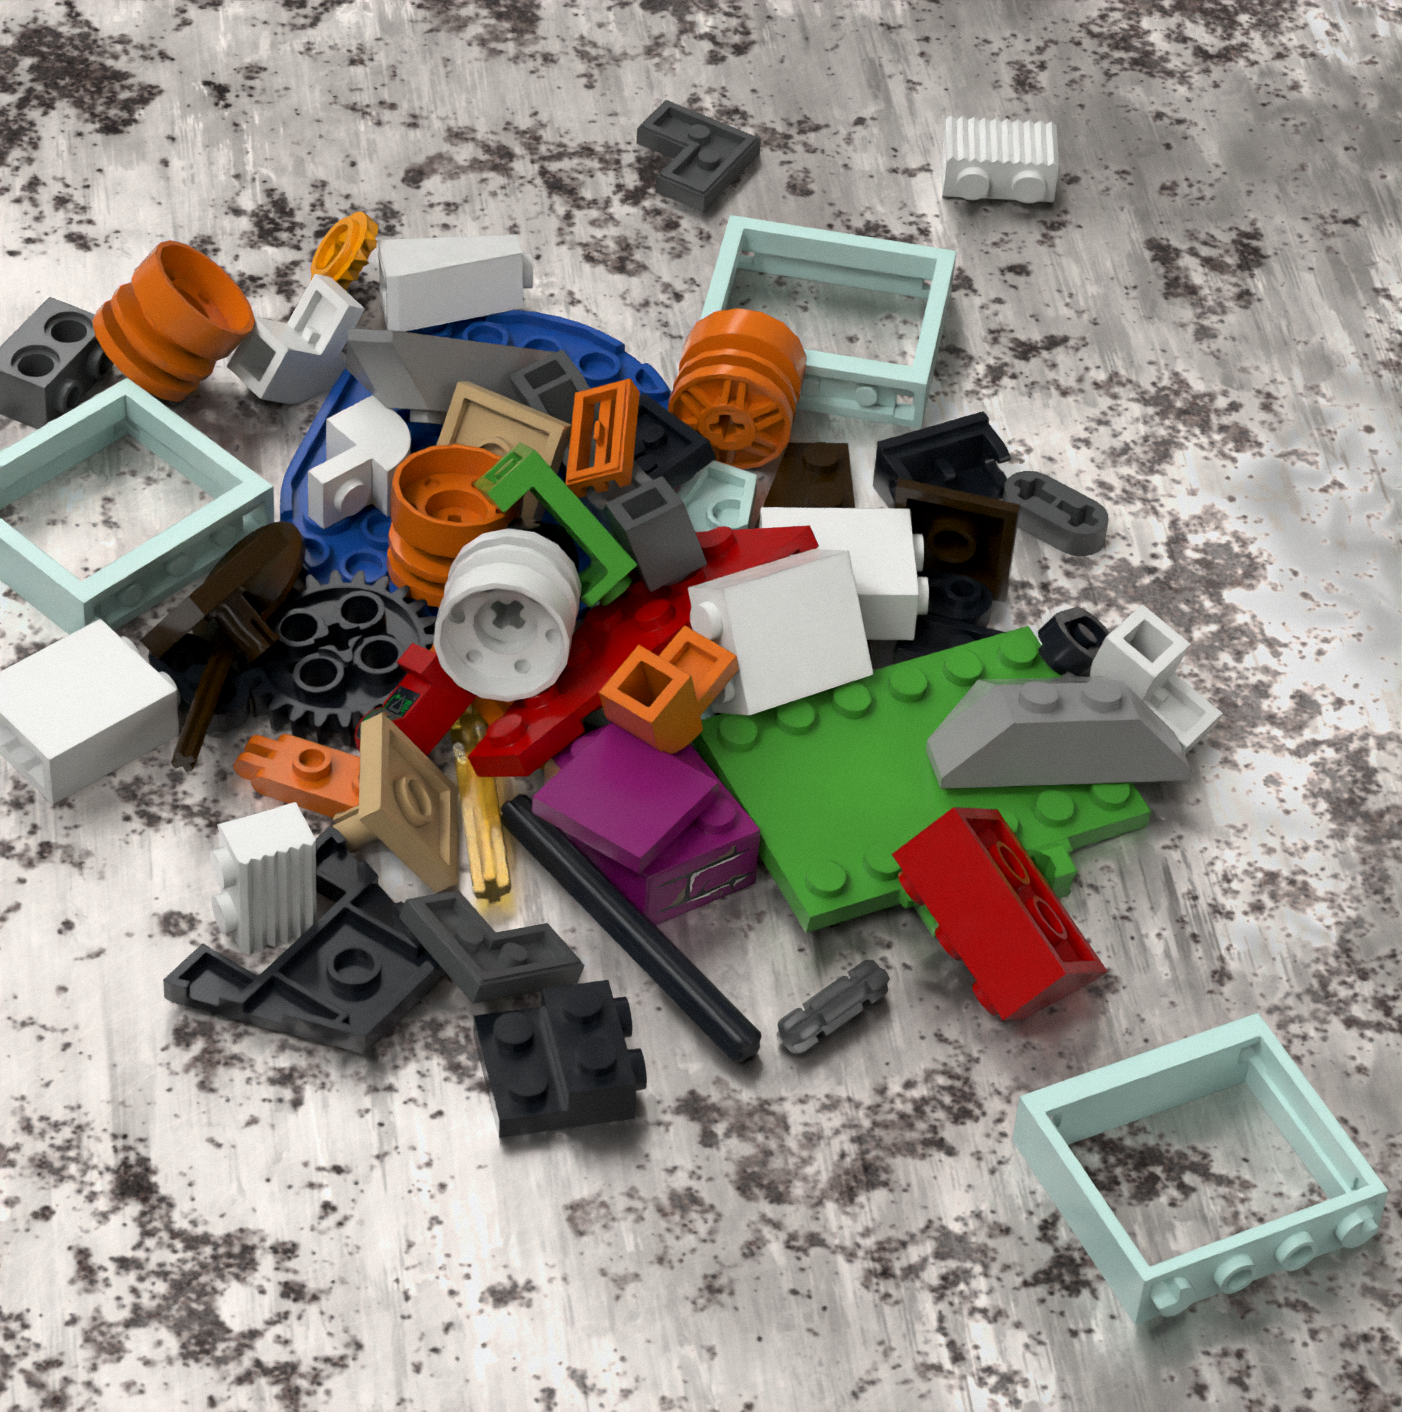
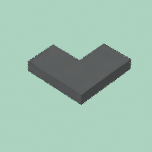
[636,100,761,212]
[399,890,585,1004]

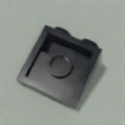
[473,980,647,1138]

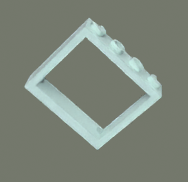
[700,215,957,429]
[0,378,274,635]
[1012,1013,1388,1325]

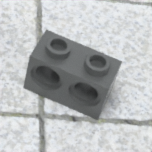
[0,297,114,429]

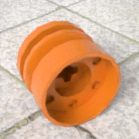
[92,240,255,402]
[668,308,807,470]
[386,444,524,607]

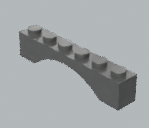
[508,349,707,592]

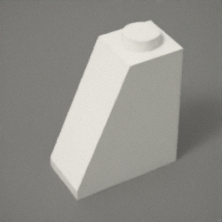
[378,234,533,332]

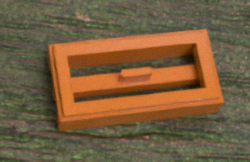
[565,378,640,498]

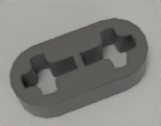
[1002,471,1108,556]

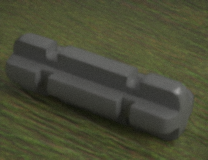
[776,960,890,1054]

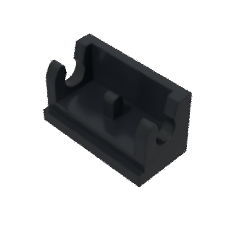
[873,411,1011,508]

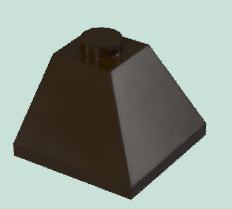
[894,478,1020,603]

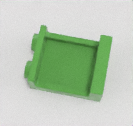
[473,442,637,608]

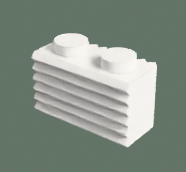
[941,115,1059,204]
[210,802,317,955]

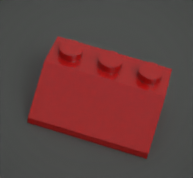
[891,807,1108,1021]

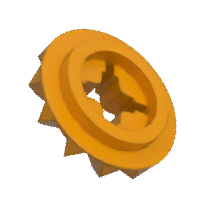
[311,211,378,291]

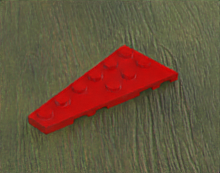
[467,525,819,777]

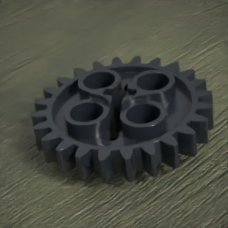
[237,570,437,746]

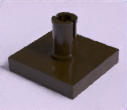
[140,524,290,663]

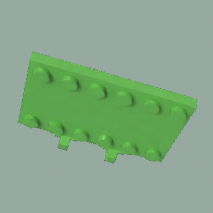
[692,626,1151,938]

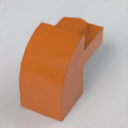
[599,625,739,754]

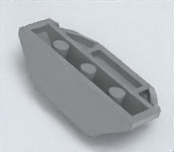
[345,328,556,425]
[926,676,1192,789]

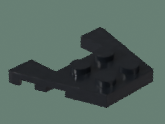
[163,826,447,1054]

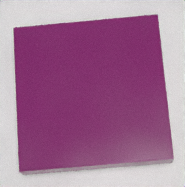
[532,723,719,874]

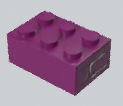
[544,724,760,925]

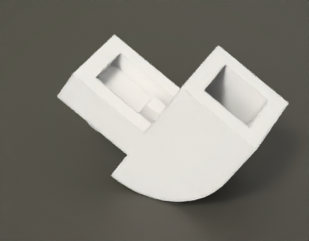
[227,274,365,404]
[308,395,411,529]
[1090,604,1223,755]

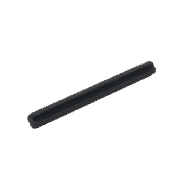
[500,794,762,1063]

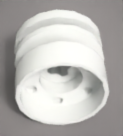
[433,528,582,702]

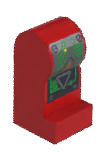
[355,643,477,756]

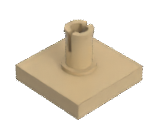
[436,381,572,521]
[333,712,458,893]

